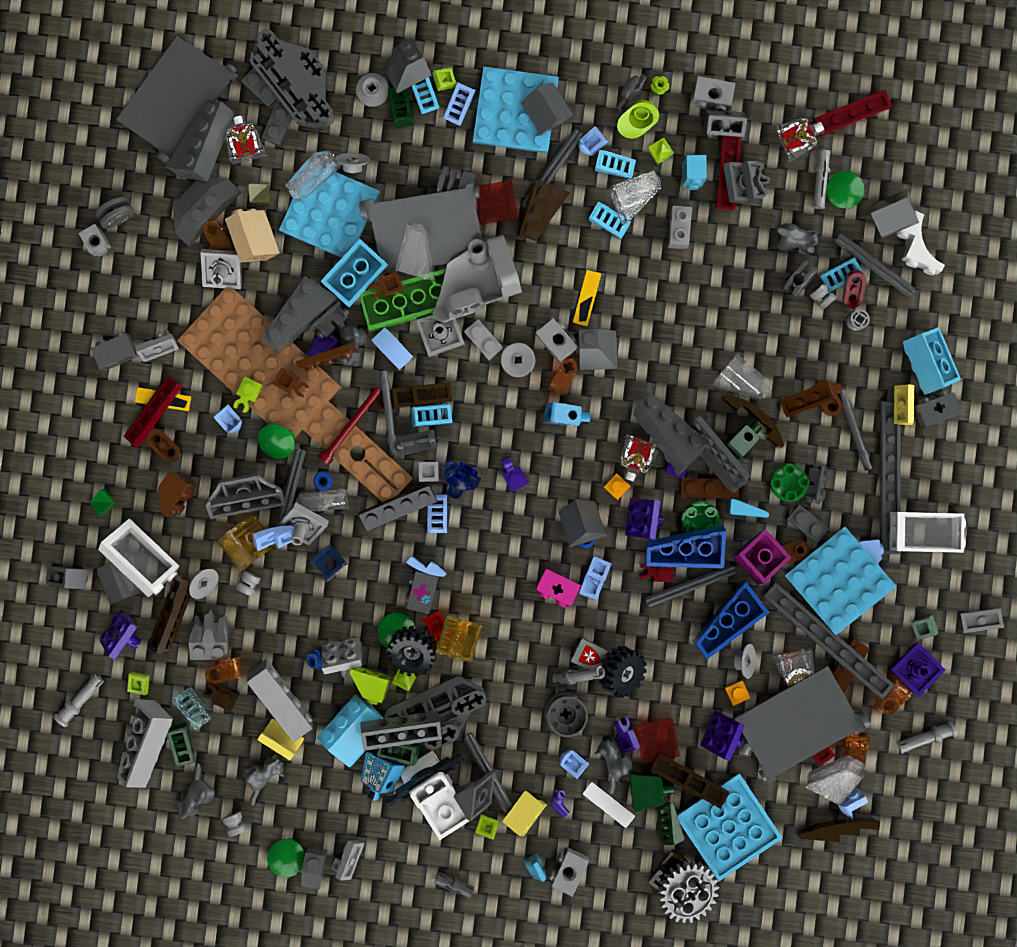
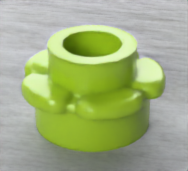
[650,76,669,95]

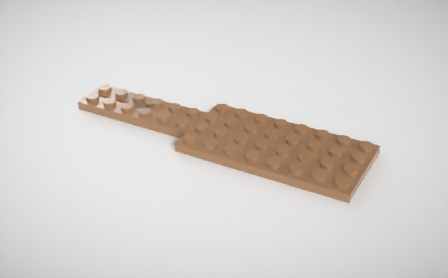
[177,287,413,502]

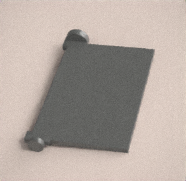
[116,36,238,165]
[359,183,482,274]
[734,666,871,783]

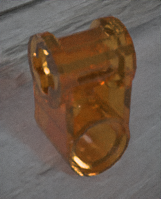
[203,221,236,260]
[548,359,577,397]
[205,657,245,684]
[875,678,913,715]
[843,732,870,770]

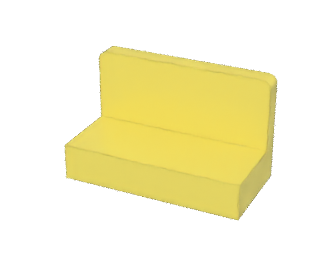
[894,384,914,425]
[258,718,304,760]
[503,791,547,836]

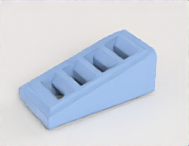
[443,82,476,126]
[427,495,447,533]

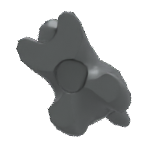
[777,223,819,254]
[338,322,367,367]
[594,736,632,794]
[244,752,284,806]
[174,763,215,820]

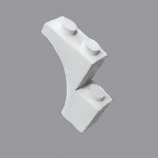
[896,211,944,275]

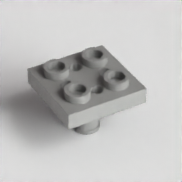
[200,249,242,290]
[416,315,465,357]
[276,502,329,545]
[322,637,362,678]

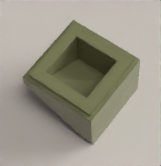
[248,184,271,205]

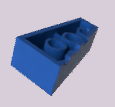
[645,525,726,568]
[693,580,769,659]

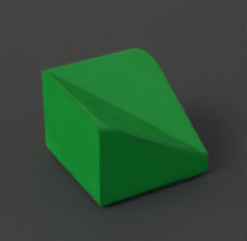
[90,489,117,516]

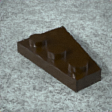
[516,180,570,241]

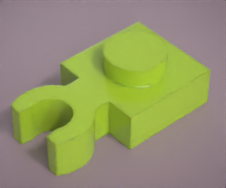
[233,377,263,413]

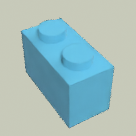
[682,155,707,190]

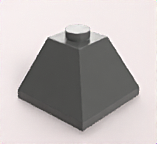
[578,329,617,370]

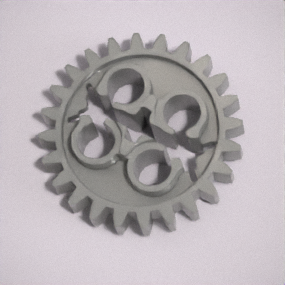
[657,861,719,923]

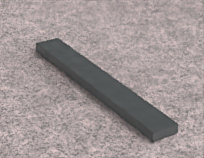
[880,401,901,554]
[762,582,895,699]

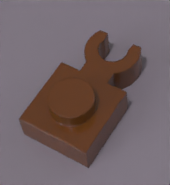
[368,271,404,300]
[272,367,309,398]

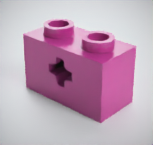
[536,568,581,608]

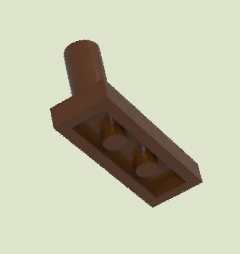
[780,380,842,418]

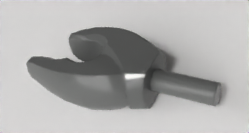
[616,74,646,111]

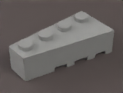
[247,658,313,742]
[117,699,173,788]

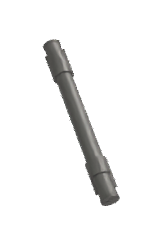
[379,370,398,455]
[838,389,873,471]

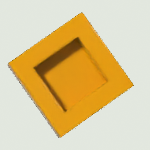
[603,473,630,500]
[724,680,750,706]

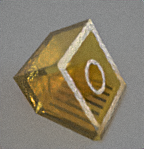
[218,515,276,572]
[436,615,482,662]

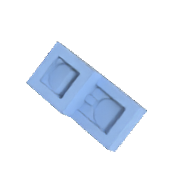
[371,327,413,370]
[253,526,295,551]
[406,556,447,577]
[578,556,611,601]

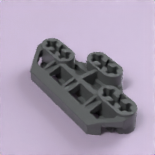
[250,29,335,129]
[384,676,487,750]

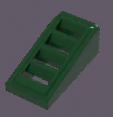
[388,88,414,129]
[167,722,195,767]
[376,743,420,766]
[658,803,684,845]

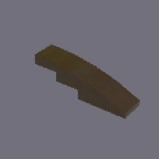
[373,382,452,411]
[651,754,730,809]
[797,818,880,842]

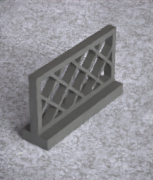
[691,416,750,494]

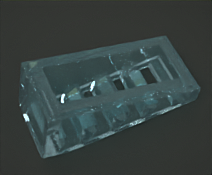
[172,687,212,730]

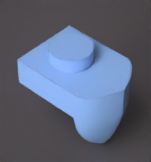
[578,126,608,156]
[213,404,242,433]
[560,750,589,779]
[837,787,868,819]

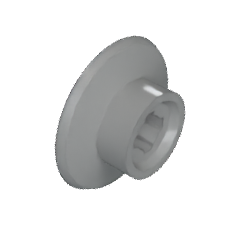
[356,73,389,107]
[335,153,370,173]
[501,343,535,377]
[189,569,219,599]
[734,644,756,679]

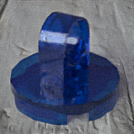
[442,461,481,499]

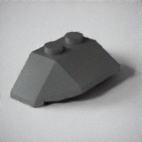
[173,178,242,247]
[205,473,286,519]

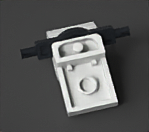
[386,750,469,840]

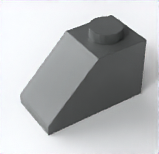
[46,566,88,589]
[301,847,327,890]

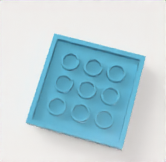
[473,66,559,154]
[279,161,380,258]
[785,527,897,635]
[677,772,783,881]

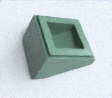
[911,615,938,640]

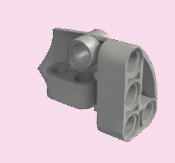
[432,234,522,323]

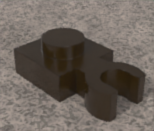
[202,683,240,712]

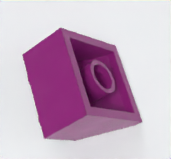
[732,529,791,584]

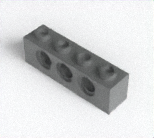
[360,711,442,751]

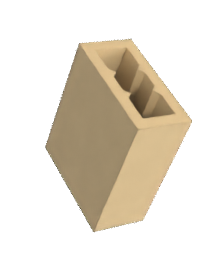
[225,209,279,263]

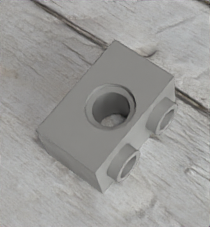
[691,76,736,111]
[667,206,692,249]
[536,318,578,364]
[549,847,589,897]

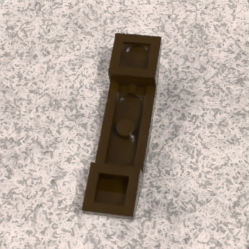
[721,394,784,449]

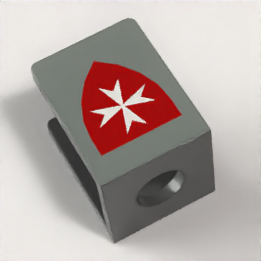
[570,637,611,668]

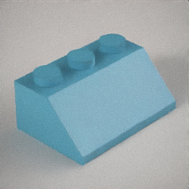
[321,239,388,308]
[903,327,961,395]
[316,694,384,767]

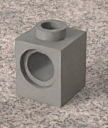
[79,224,111,256]
[418,462,439,482]

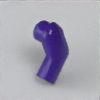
[551,789,569,818]

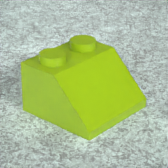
[350,667,391,705]

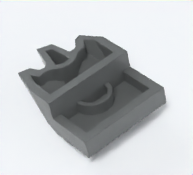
[723,161,770,202]
[188,609,230,660]

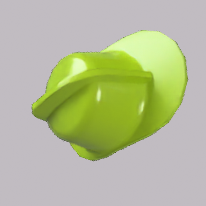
[617,100,659,139]

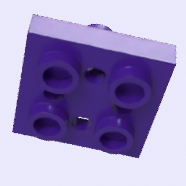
[625,497,664,540]
[100,609,141,659]
[890,642,945,697]
[700,710,745,761]

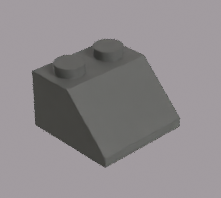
[384,39,431,93]

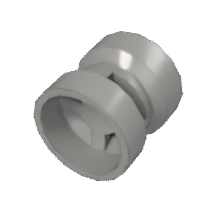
[810,283,837,310]
[846,310,870,331]
[235,571,261,596]
[222,811,247,837]

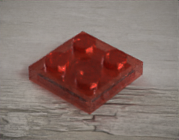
[474,180,518,225]
[634,717,680,764]

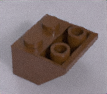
[158,471,196,517]

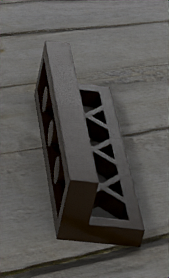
[147,575,191,655]

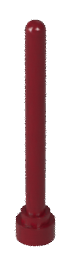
[317,387,381,465]

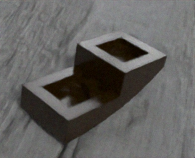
[648,849,688,890]

